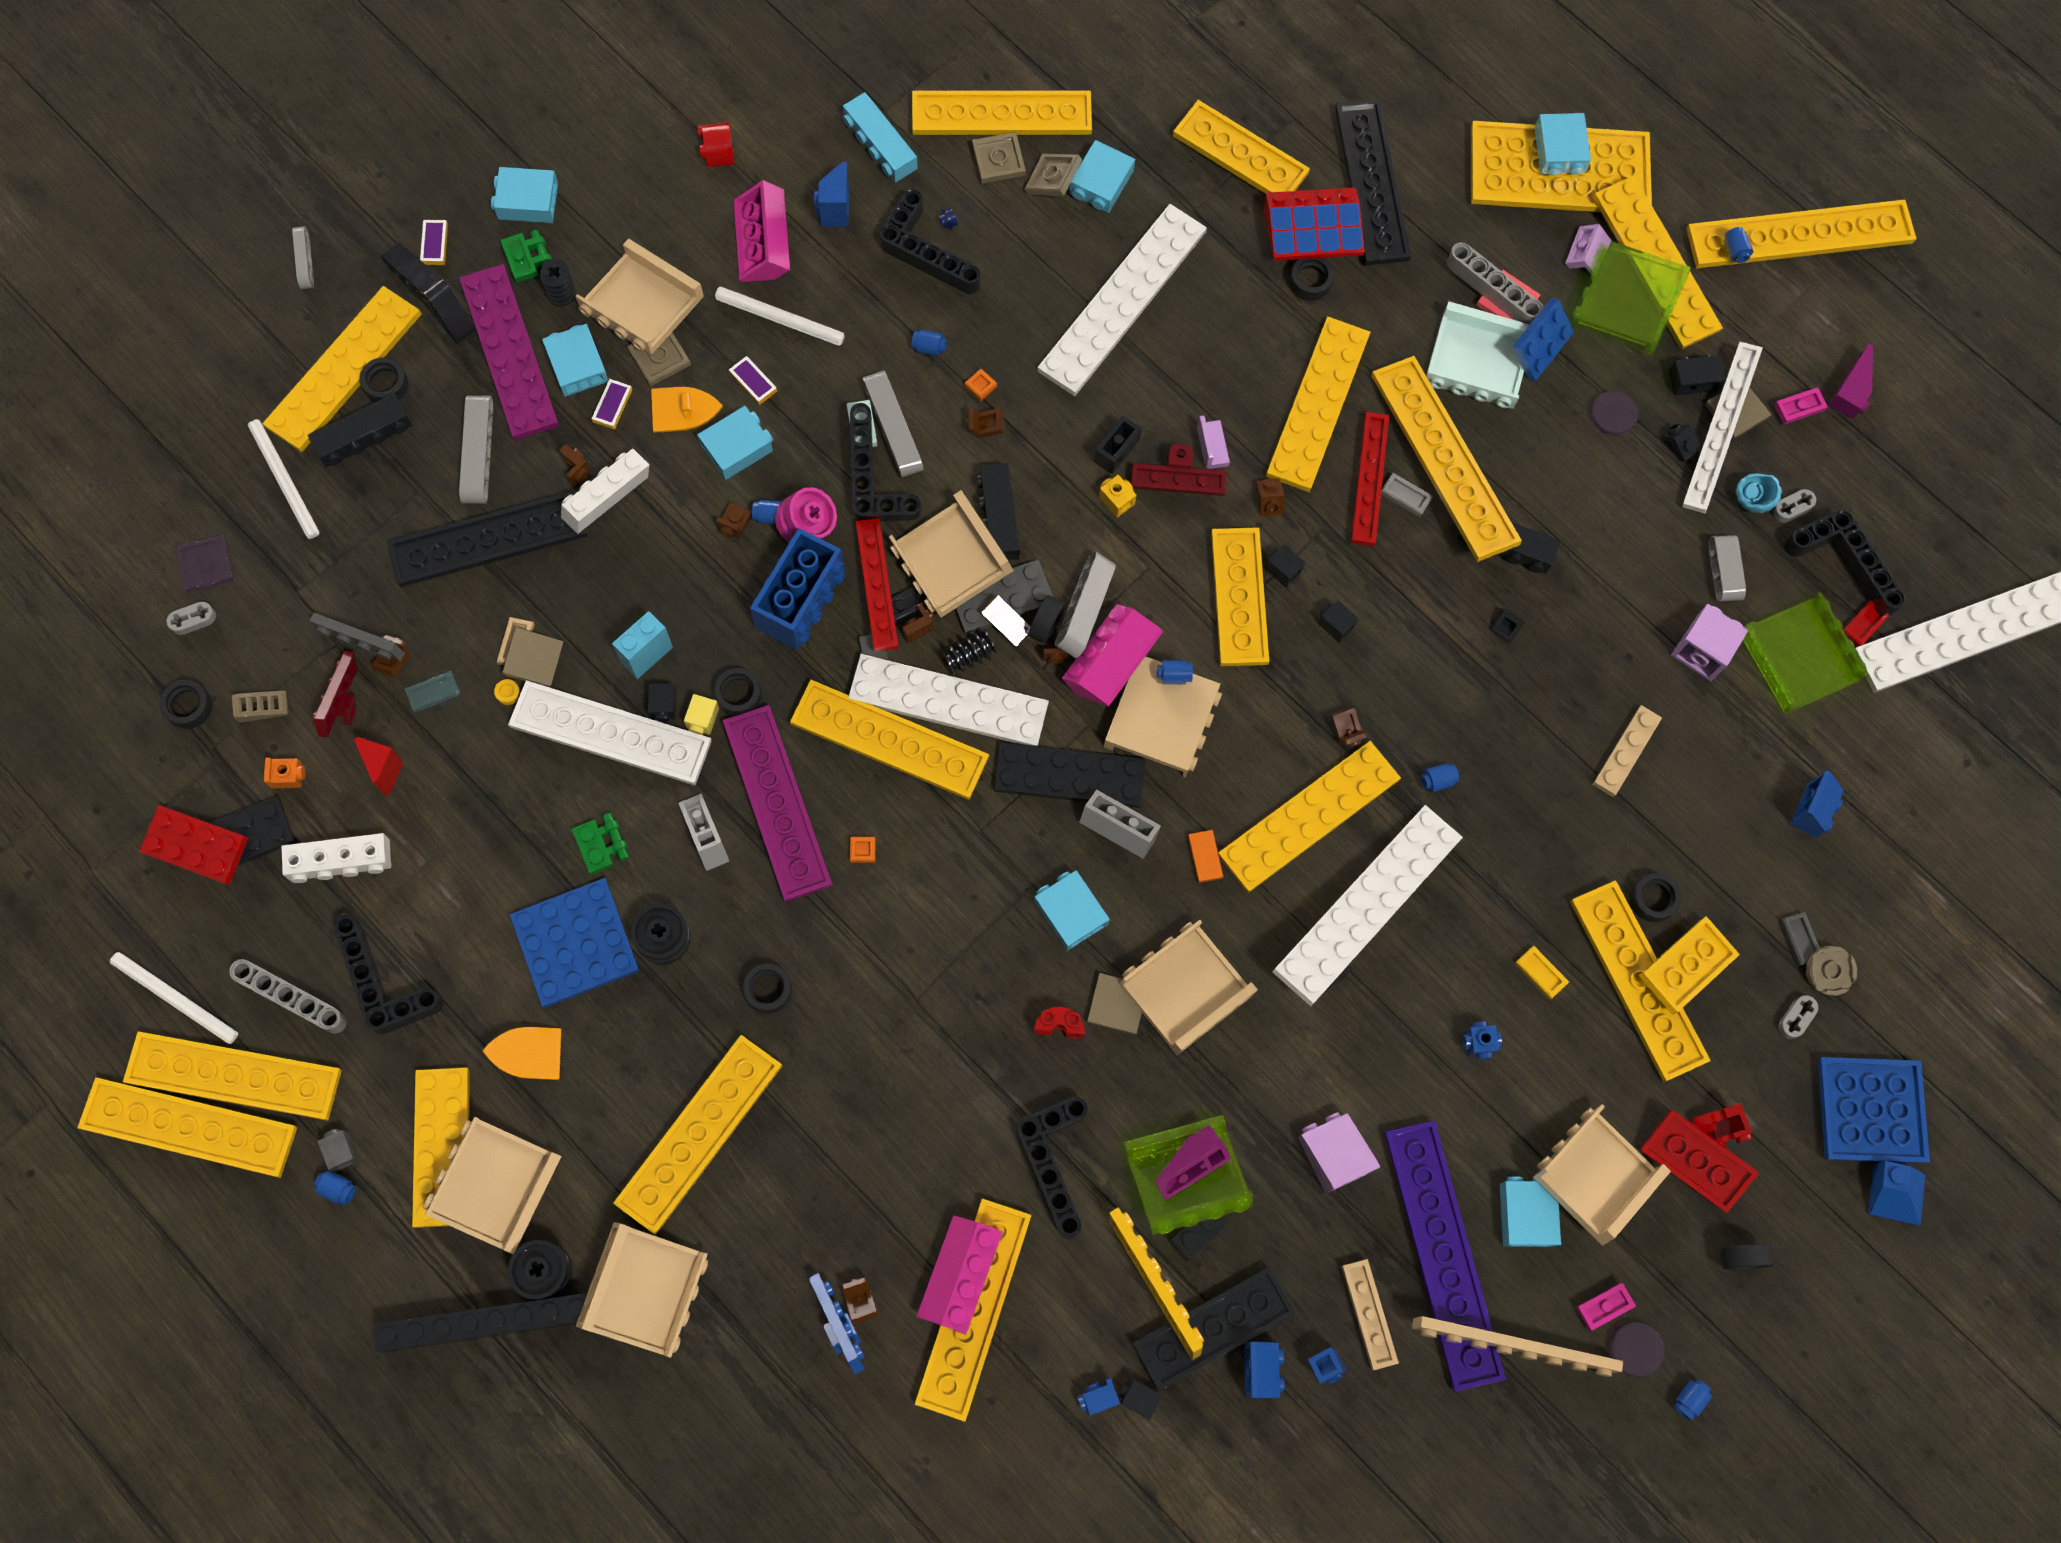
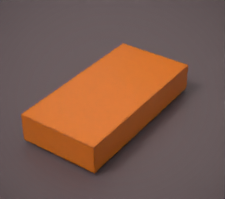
[1188,830,1223,883]

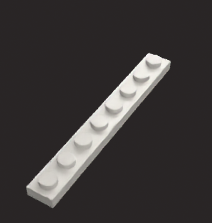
[1682,342,1763,514]

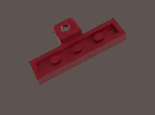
[1131,444,1227,496]
[312,651,358,737]

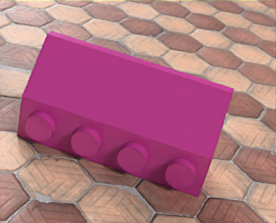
[734,180,790,282]
[1062,604,1163,707]
[916,1215,1003,1335]

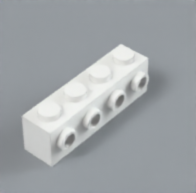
[561,449,649,534]
[282,833,391,883]

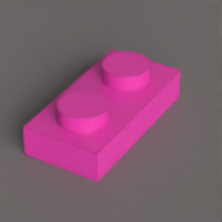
[1774,387,1828,425]
[1576,1283,1636,1331]

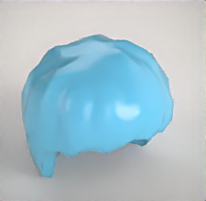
[1735,473,1782,514]

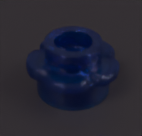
[939,208,958,230]

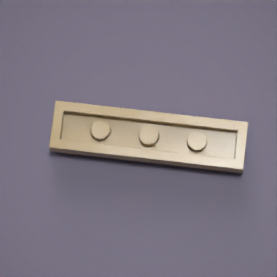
[1592,705,1662,797]
[1341,1259,1399,1371]

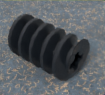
[540,259,576,306]
[941,629,996,676]

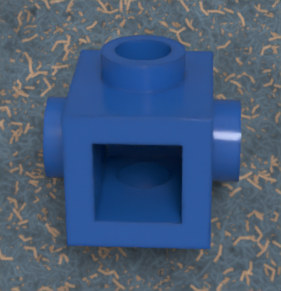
[1463,1022,1502,1060]

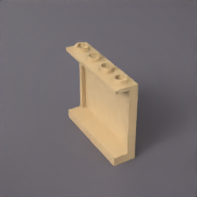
[575,239,704,355]
[889,490,1014,617]
[1104,656,1222,777]
[1120,920,1258,1055]
[1534,1104,1671,1246]
[423,1117,561,1254]
[576,1222,708,1358]

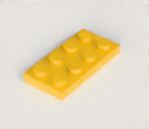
[1639,916,1740,1015]

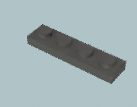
[309,613,405,661]

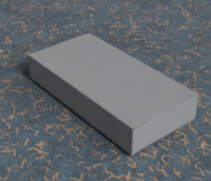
[1381,473,1433,517]

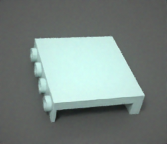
[1426,302,1530,409]

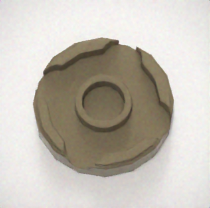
[1806,946,1857,996]

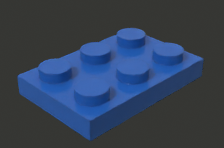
[1512,298,1574,381]

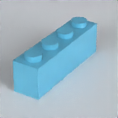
[842,92,917,183]

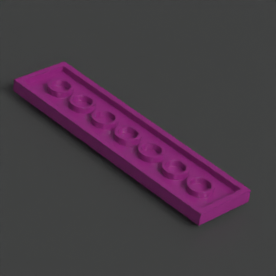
[459,264,559,441]
[723,705,832,903]

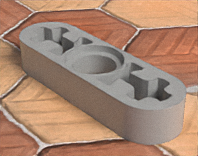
[292,226,314,290]

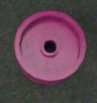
[775,487,837,543]

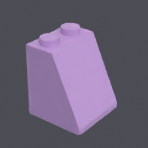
[1671,604,1748,682]
[1298,1112,1380,1194]

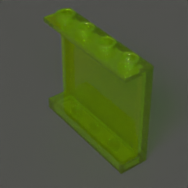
[1572,241,1690,355]
[1743,592,1868,715]
[1124,1115,1253,1235]

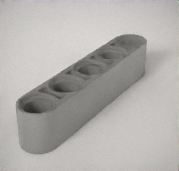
[1447,242,1543,324]
[862,370,924,478]
[459,395,493,504]
[1055,551,1116,658]
[230,959,347,1034]

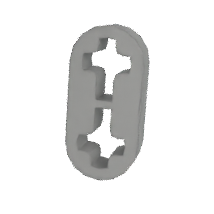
[1772,489,1816,523]
[166,602,216,635]
[1778,996,1818,1039]

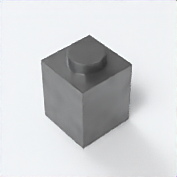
[317,1129,360,1173]

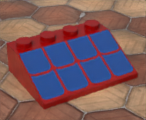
[1263,188,1364,261]

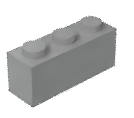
[1079,789,1161,859]

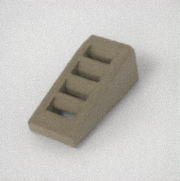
[232,691,289,723]

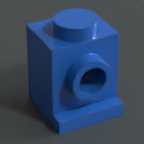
[1308,1347,1347,1384]
[1077,1378,1120,1415]

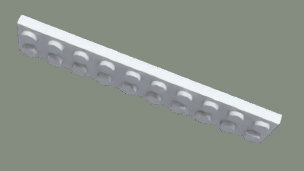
[1037,204,1207,396]
[1852,572,2061,693]
[1273,805,1463,1006]

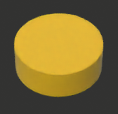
[494,679,520,705]

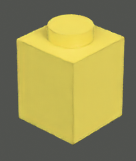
[684,694,719,735]

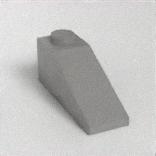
[678,794,729,871]

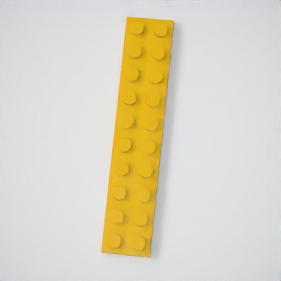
[1686,200,1916,268]
[1372,356,1522,562]

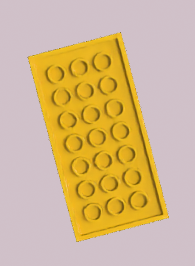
[1471,121,1652,212]

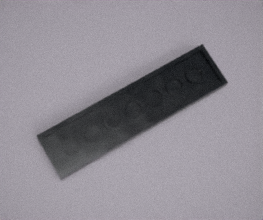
[1335,99,1411,266]
[387,490,588,587]

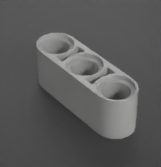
[1708,535,1746,601]

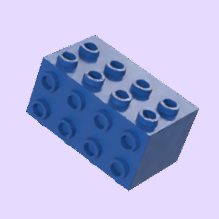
[750,528,846,650]

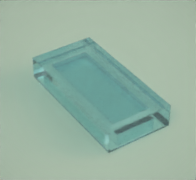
[405,671,461,713]

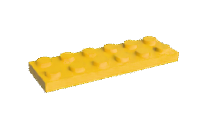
[1173,100,1310,194]
[1211,528,1269,666]
[412,1068,470,1228]
[1109,1207,1204,1360]

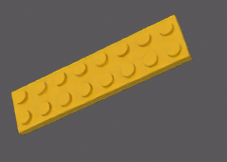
[912,91,1092,135]
[1593,175,1723,350]
[262,286,422,452]
[1266,316,1370,493]
[790,680,989,800]
[1218,741,1401,893]
[1570,880,1711,1083]
[123,1032,342,1121]
[613,1035,782,1235]
[77,1077,298,1178]
[915,1199,1031,1421]

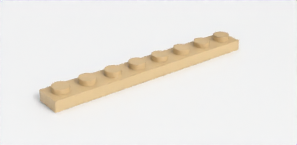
[1412,1316,1623,1377]

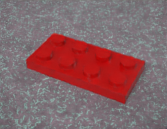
[139,805,249,885]
[1640,1108,1759,1213]

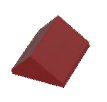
[354,737,404,796]

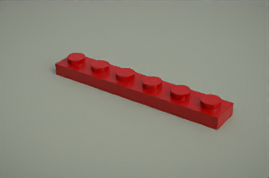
[1351,412,1389,547]
[856,518,899,652]

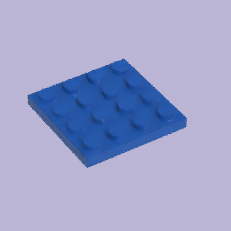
[509,878,640,1008]
[1818,1057,1930,1164]

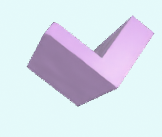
[1566,224,1611,277]
[1197,416,1230,469]

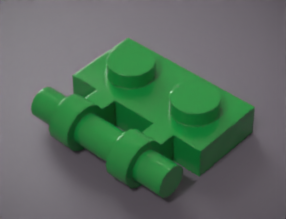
[500,230,552,283]
[572,813,629,875]

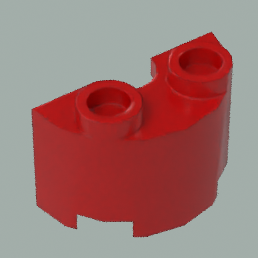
[697,122,734,167]
[1033,1007,1085,1039]
[1692,1103,1752,1147]

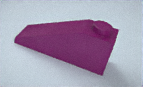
[1829,344,1873,419]
[1155,1125,1231,1201]

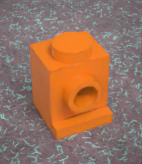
[264,758,306,789]

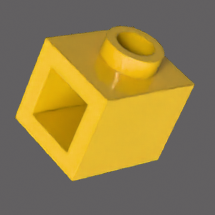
[1099,475,1137,518]

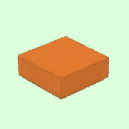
[964,369,997,402]
[850,837,876,863]

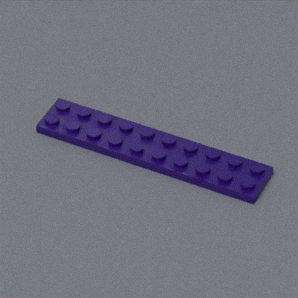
[1384,1121,1506,1392]

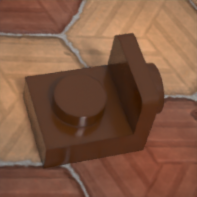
[716,502,752,539]
[903,603,935,644]

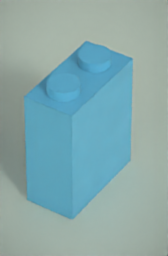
[1534,113,1591,175]
[1069,140,1135,213]
[491,167,558,223]
[542,324,609,397]
[697,406,773,480]
[612,611,673,679]
[1034,870,1110,951]
[1500,1177,1561,1247]

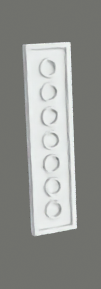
[848,654,1049,747]
[508,680,712,785]

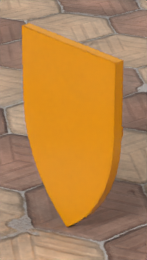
[651,387,723,433]
[483,1027,561,1080]

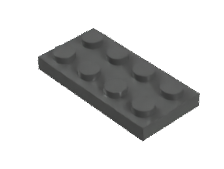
[955,560,1053,635]

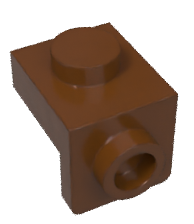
[966,408,1004,438]
[559,444,590,487]
[1256,479,1285,516]
[1043,625,1068,664]
[371,635,411,678]
[1330,707,1367,747]
[841,1277,878,1325]

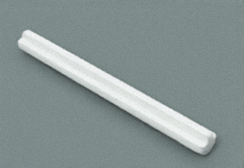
[715,287,844,346]
[248,419,319,539]
[110,952,238,1044]

